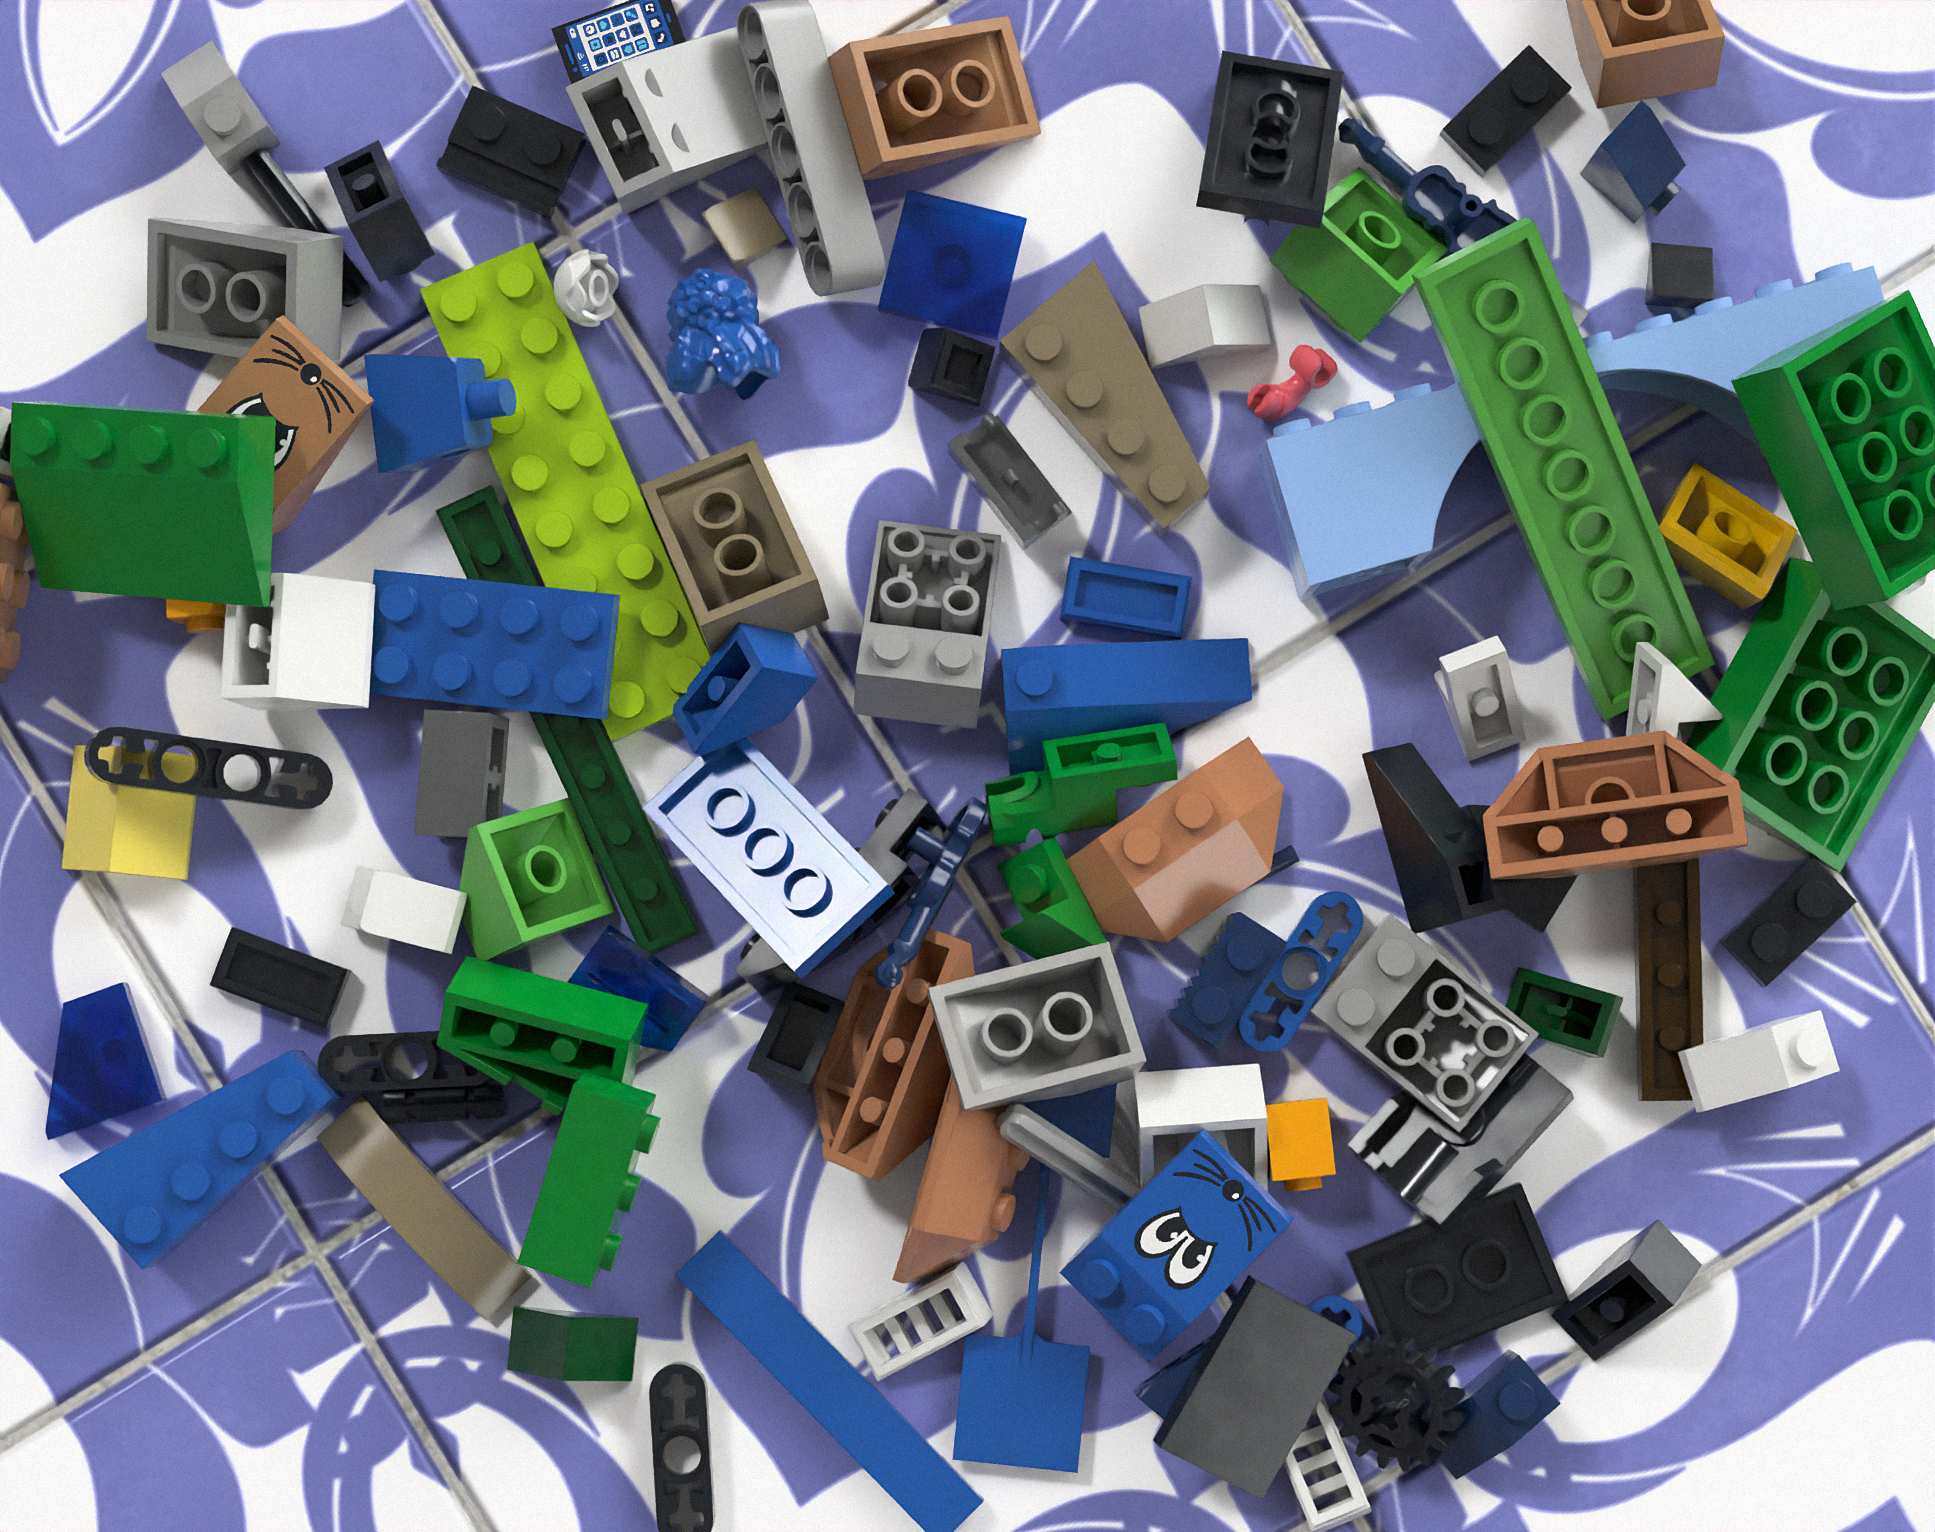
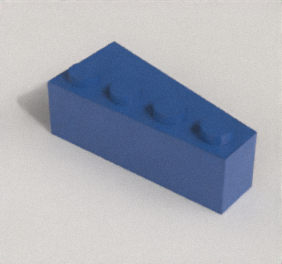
[58,1050,344,1269]

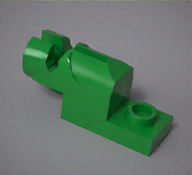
[984,722,1178,847]

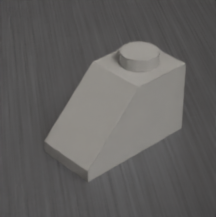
[161,40,281,176]

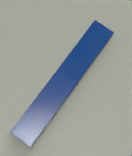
[675,1229,984,1532]

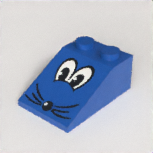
[1059,1128,1294,1363]

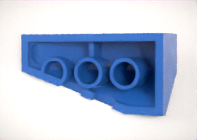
[1001,638,1252,776]

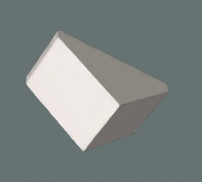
[1138,284,1271,370]

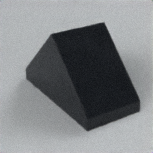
[747,981,845,1093]

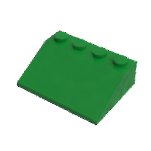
[1731,289,1935,610]
[10,401,276,607]
[1685,557,1935,872]

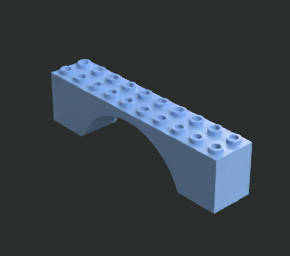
[1257,262,1884,600]

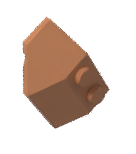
[1483,731,1748,880]
[1067,736,1284,943]
[813,929,975,1181]
[892,1074,1030,1284]

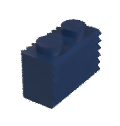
[1167,912,1288,1049]

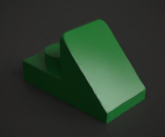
[997,836,1107,960]

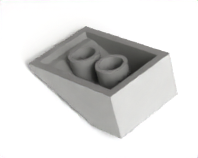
[146,217,344,361]
[926,941,1147,1112]

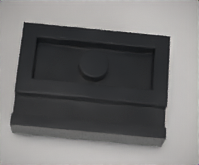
[436,85,587,219]

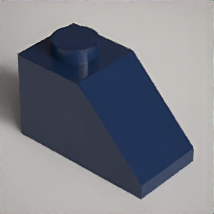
[1580,100,1686,223]
[1430,1349,1561,1480]

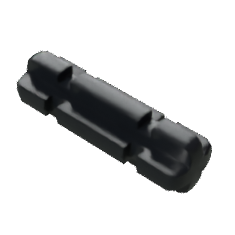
[380,1085,504,1124]

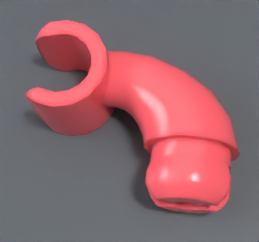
[1247,345,1338,421]

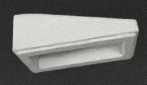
[847,1261,993,1381]
[1284,1395,1372,1532]

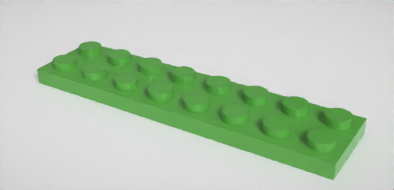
[1411,217,1715,721]

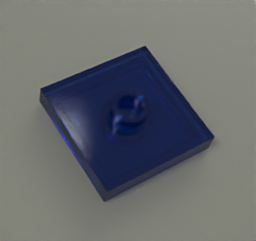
[878,189,1027,340]

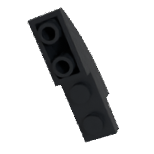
[734,788,941,993]

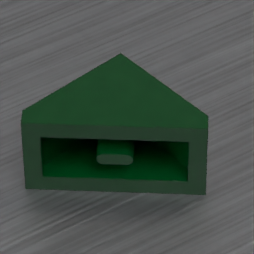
[1505,967,1623,1058]
[507,1306,639,1381]

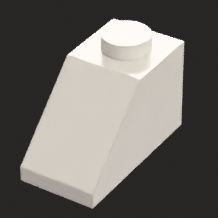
[1678,1010,1840,1113]

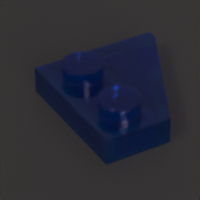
[567,924,711,1052]
[45,982,167,1140]

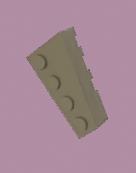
[999,260,1211,538]

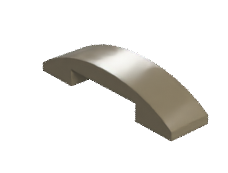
[316,1094,533,1320]

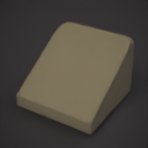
[701,188,788,272]

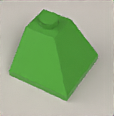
[459,798,615,961]

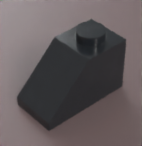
[324,140,435,282]
[1551,1219,1702,1361]

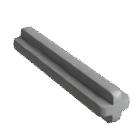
[996,1103,1139,1210]

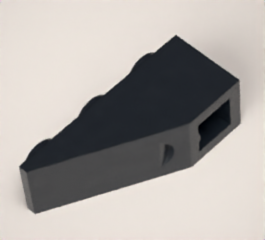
[1362,743,1507,934]

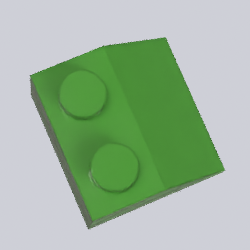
[1269,167,1447,343]

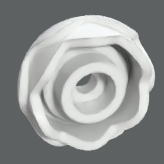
[554,249,619,327]

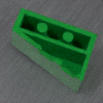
[437,956,648,1116]
[517,1070,661,1288]

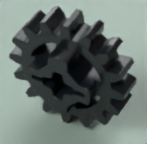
[1327,1331,1466,1472]

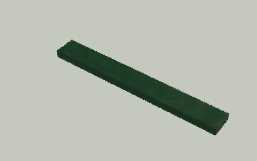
[435,485,701,959]

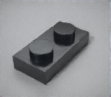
[1439,45,1572,178]
[1719,856,1857,987]

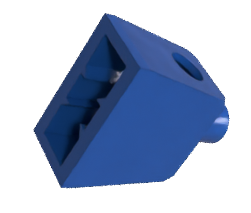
[364,354,516,473]

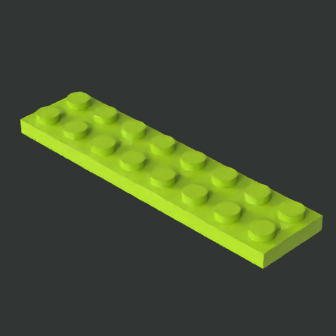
[420,241,711,743]

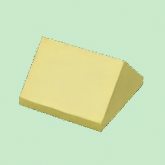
[62,745,196,880]

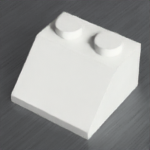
[1134,1064,1268,1192]

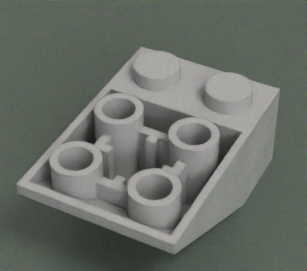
[565,27,769,215]
[853,520,1001,729]
[1308,913,1539,1132]

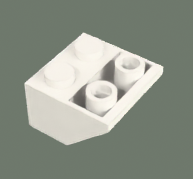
[220,573,375,710]

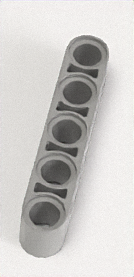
[737,0,885,297]

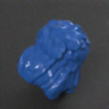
[665,268,781,400]

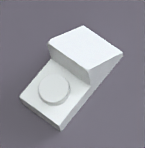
[1434,636,1526,762]
[1626,642,1723,742]
[340,865,468,954]

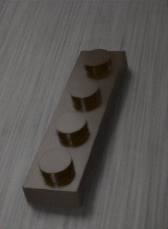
[1633,857,1704,1101]

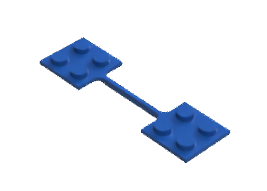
[952,1083,1117,1473]

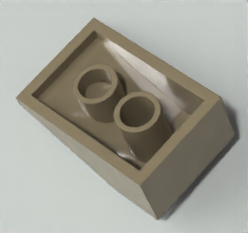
[640,439,830,657]

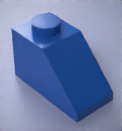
[673,622,818,755]

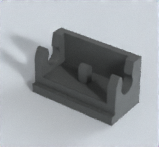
[948,413,1072,550]
[414,709,510,840]

